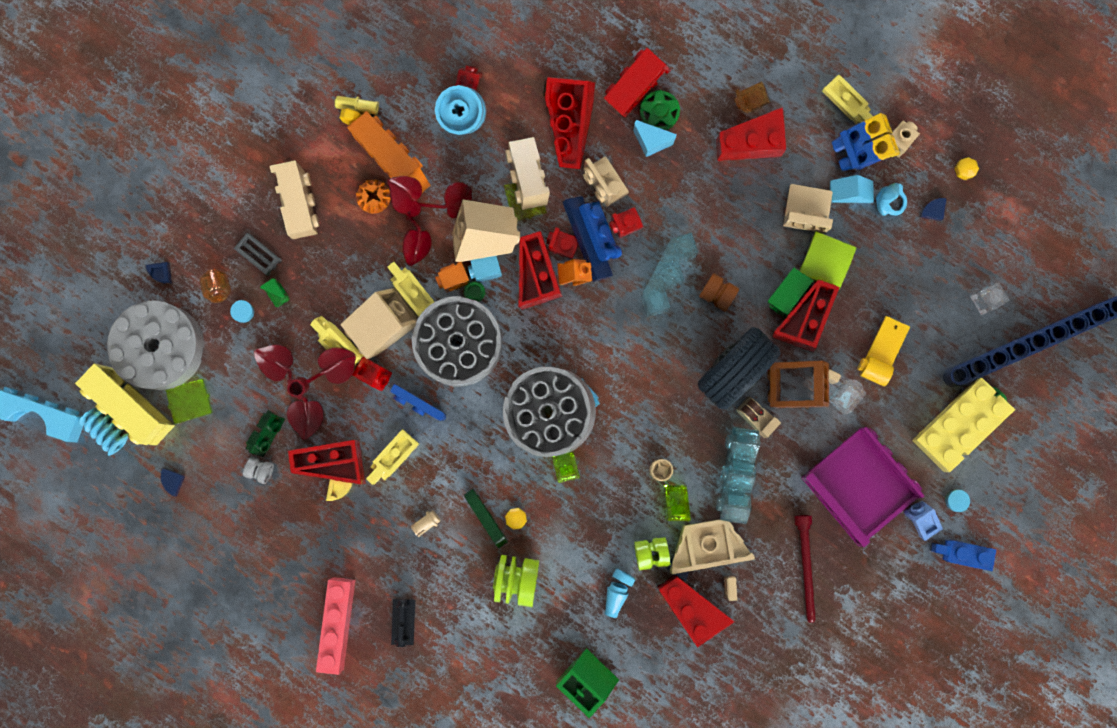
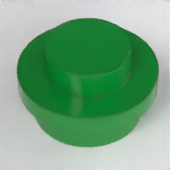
[464,281,486,302]

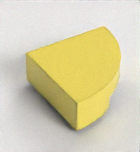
[326,479,353,501]

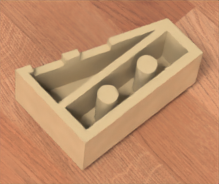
[505,137,550,210]
[270,160,320,239]

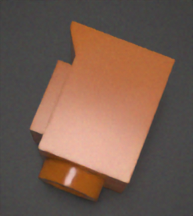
[557,259,592,286]
[435,262,470,293]

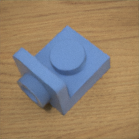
[904,501,943,541]

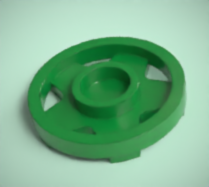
[640,90,680,130]

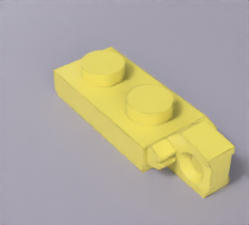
[822,75,873,124]
[387,262,434,317]
[310,316,364,365]
[366,429,419,485]

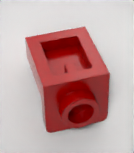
[455,65,483,92]
[609,207,643,238]
[546,227,578,260]
[352,357,392,391]

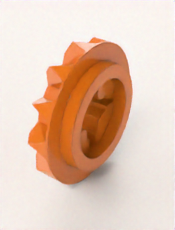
[356,179,391,214]

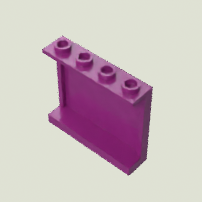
[801,427,924,548]

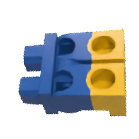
[832,113,900,171]

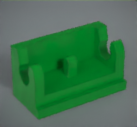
[768,267,814,319]

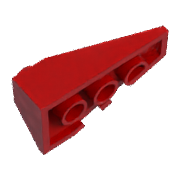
[545,77,595,169]

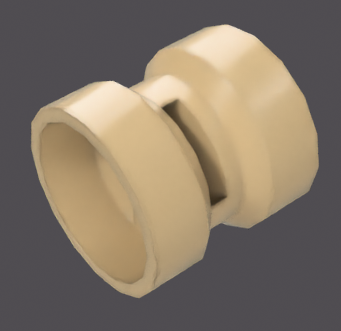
[649,459,673,481]

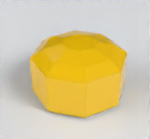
[339,108,361,125]
[955,157,979,180]
[505,508,527,530]

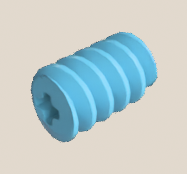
[78,408,129,456]

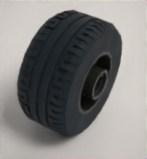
[698,327,781,410]

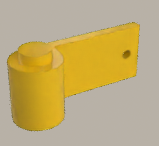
[857,316,910,386]

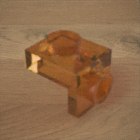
[734,81,771,113]

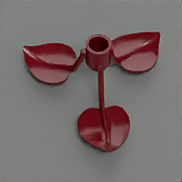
[387,176,472,266]
[254,344,356,440]

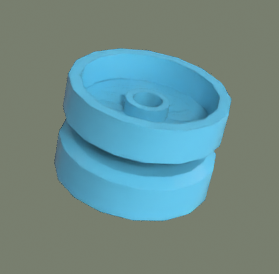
[435,85,487,135]

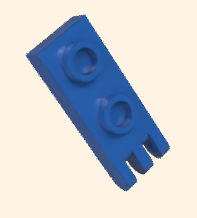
[390,384,446,421]

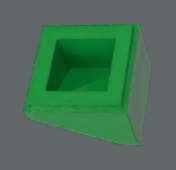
[260,278,290,307]

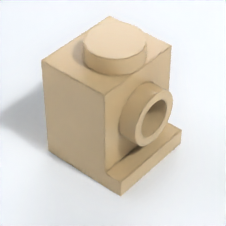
[890,120,920,158]

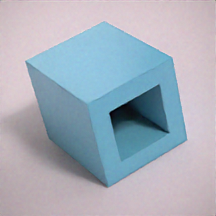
[468,256,502,282]

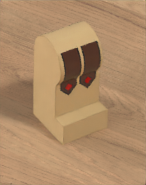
[736,397,781,438]

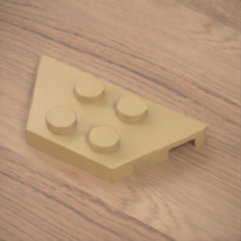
[670,518,755,574]

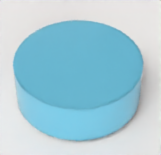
[230,300,254,323]
[945,490,970,512]
[612,568,635,587]

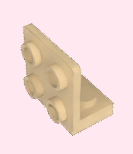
[583,156,629,207]
[783,184,833,234]

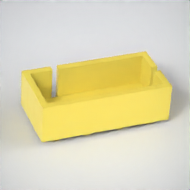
[75,363,175,445]
[912,378,1015,472]

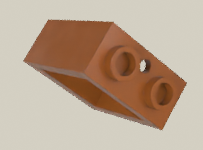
[767,361,829,408]

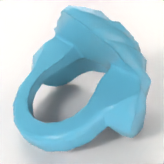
[876,183,907,216]

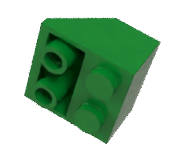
[556,648,619,718]

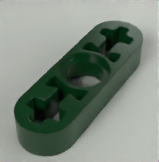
[464,489,508,548]

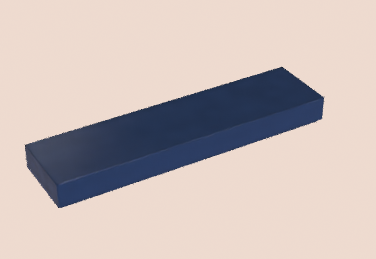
[562,196,613,282]

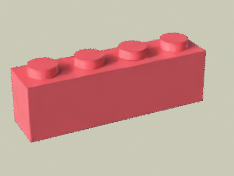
[316,577,355,675]

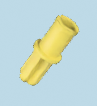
[335,96,379,115]

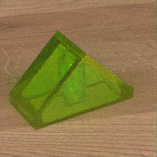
[552,451,580,483]
[664,485,691,521]

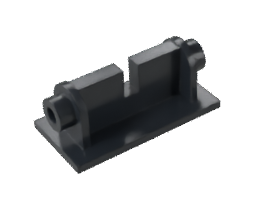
[391,599,416,647]

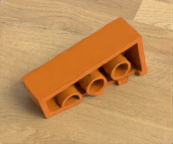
[347,111,431,193]

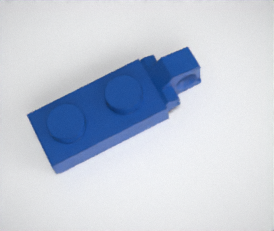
[931,540,996,571]

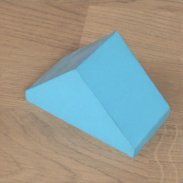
[633,120,677,157]
[830,175,874,203]

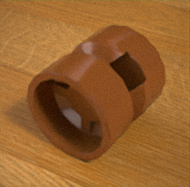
[699,273,740,312]

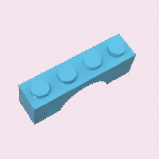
[0,386,83,443]

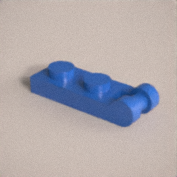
[579,201,622,261]

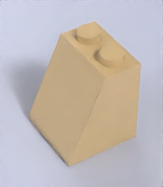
[452,200,520,262]
[340,288,419,359]

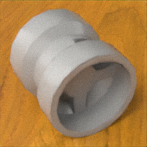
[243,456,274,484]

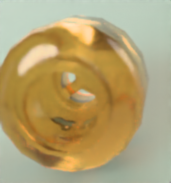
[199,269,231,303]

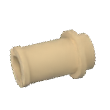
[411,510,440,537]

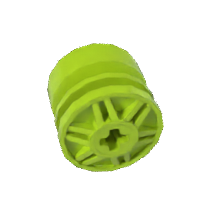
[493,555,539,607]

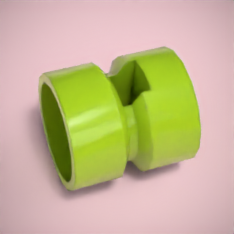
[634,537,670,571]

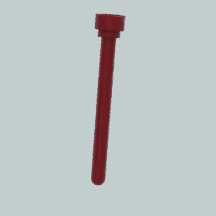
[794,515,816,623]

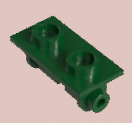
[246,410,285,457]

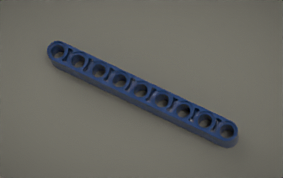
[943,296,1117,387]

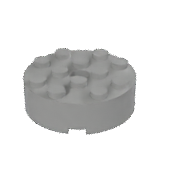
[412,296,502,387]
[107,301,204,391]
[503,367,596,457]

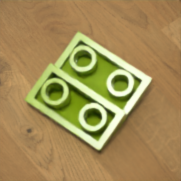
[799,231,856,290]

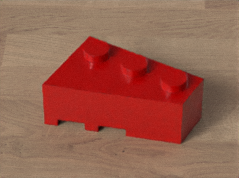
[604,48,671,117]
[716,107,786,161]
[518,231,563,310]
[773,279,840,353]
[288,440,366,484]
[657,575,735,648]

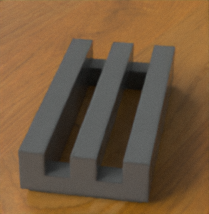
[233,232,282,277]

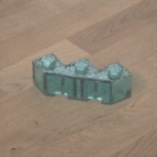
[641,232,699,318]
[716,427,760,524]

